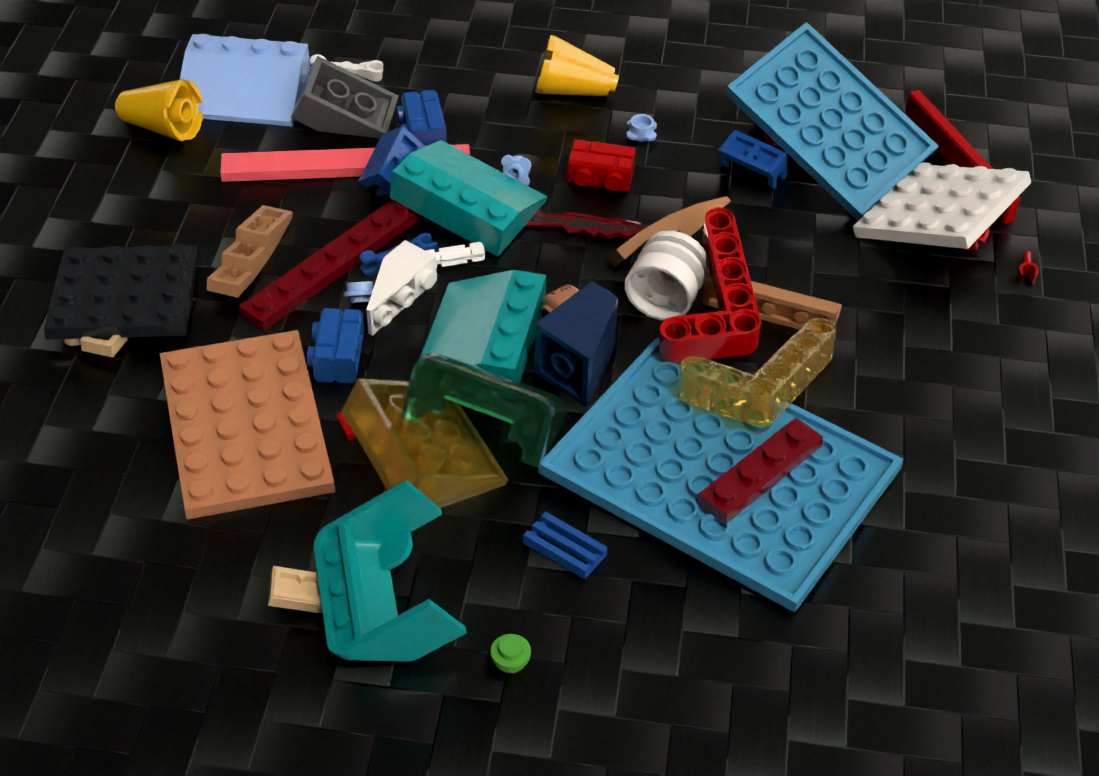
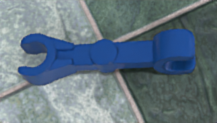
[359,233,437,276]

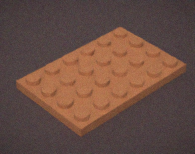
[160,330,335,520]

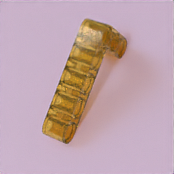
[678,318,837,426]

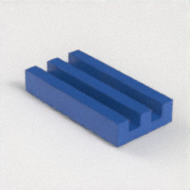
[523,511,607,579]

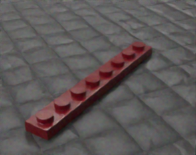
[239,200,424,331]

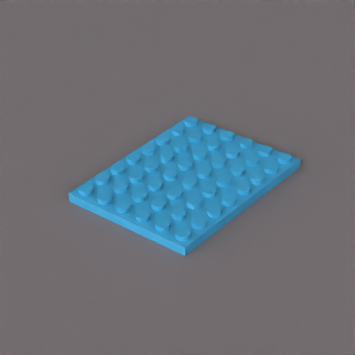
[538,337,904,613]

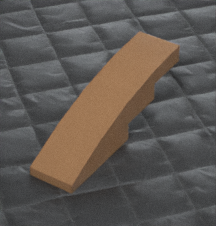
[607,196,731,267]
[207,205,293,298]

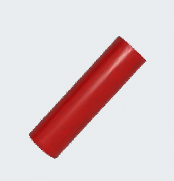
[337,412,356,440]

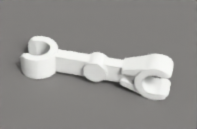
[310,54,383,81]

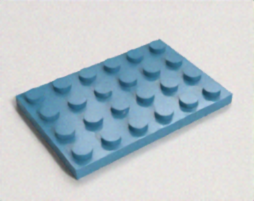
[724,22,939,221]

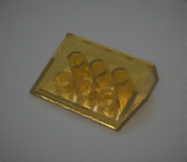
[342,379,508,508]

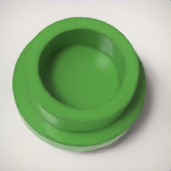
[491,634,531,673]

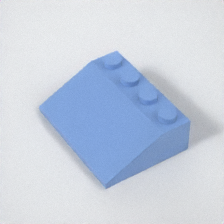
[180,34,310,127]

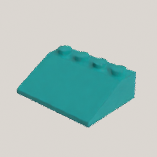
[390,140,547,257]
[413,270,546,399]

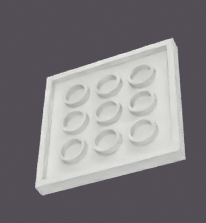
[853,163,1031,249]

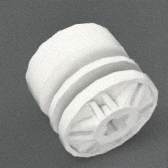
[625,230,709,321]

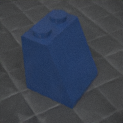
[534,281,618,407]

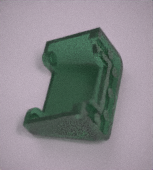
[401,353,567,468]

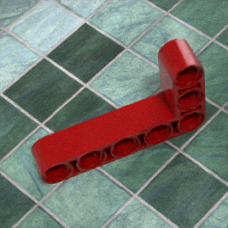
[659,207,761,363]

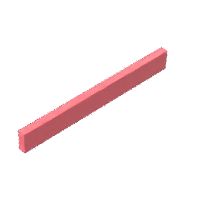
[220,144,470,182]

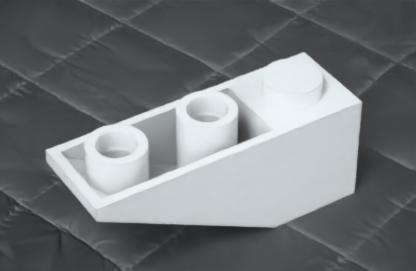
[366,240,437,335]

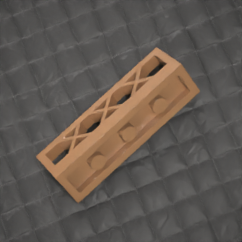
[702,271,842,338]

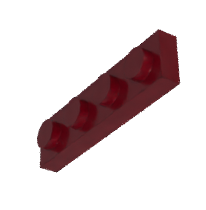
[697,417,824,524]

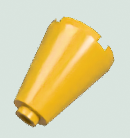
[535,35,619,97]
[115,79,203,141]

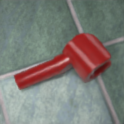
[1016,251,1039,285]

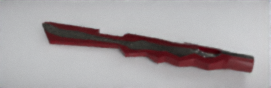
[524,209,650,240]

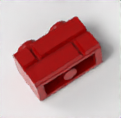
[568,139,636,192]

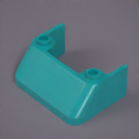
[314,480,467,662]

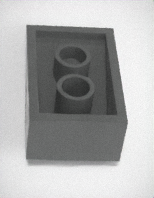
[291,56,399,138]

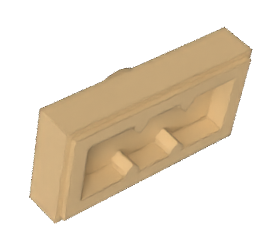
[268,566,323,614]

